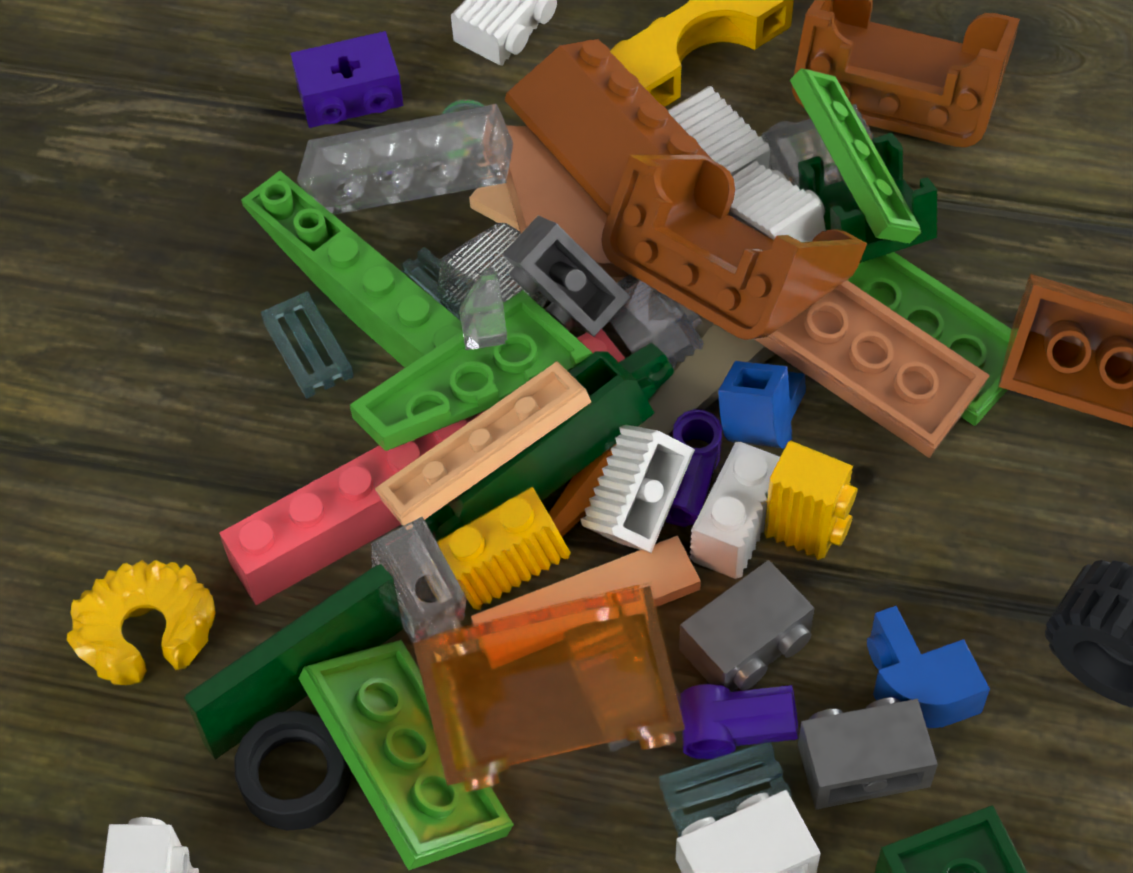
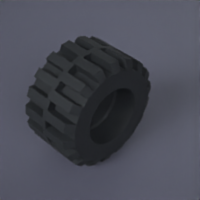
[1045,560,1133,708]

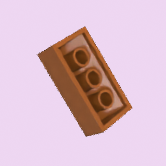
[505,39,714,215]
[999,274,1133,427]

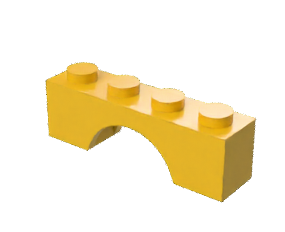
[610,0,794,107]

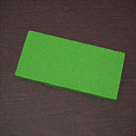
[848,252,1012,426]
[298,640,514,870]

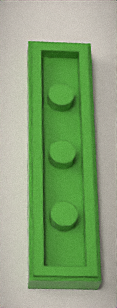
[790,68,921,244]

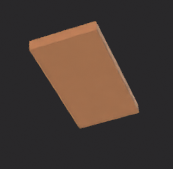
[494,125,633,277]
[754,280,990,458]

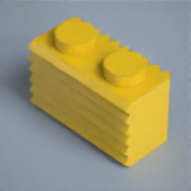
[764,440,858,560]
[434,486,571,610]

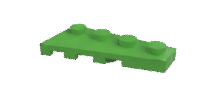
[350,290,592,451]

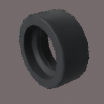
[234,710,350,831]

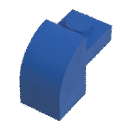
[718,361,806,448]
[867,606,990,728]

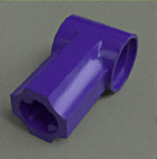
[665,409,722,527]
[680,684,799,759]

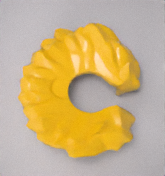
[67,560,216,685]

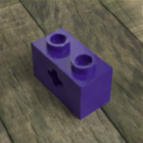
[290,31,404,128]

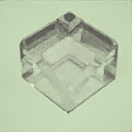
[459,267,508,350]

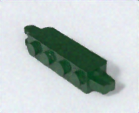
[411,342,674,561]

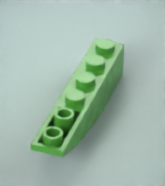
[241,171,468,368]

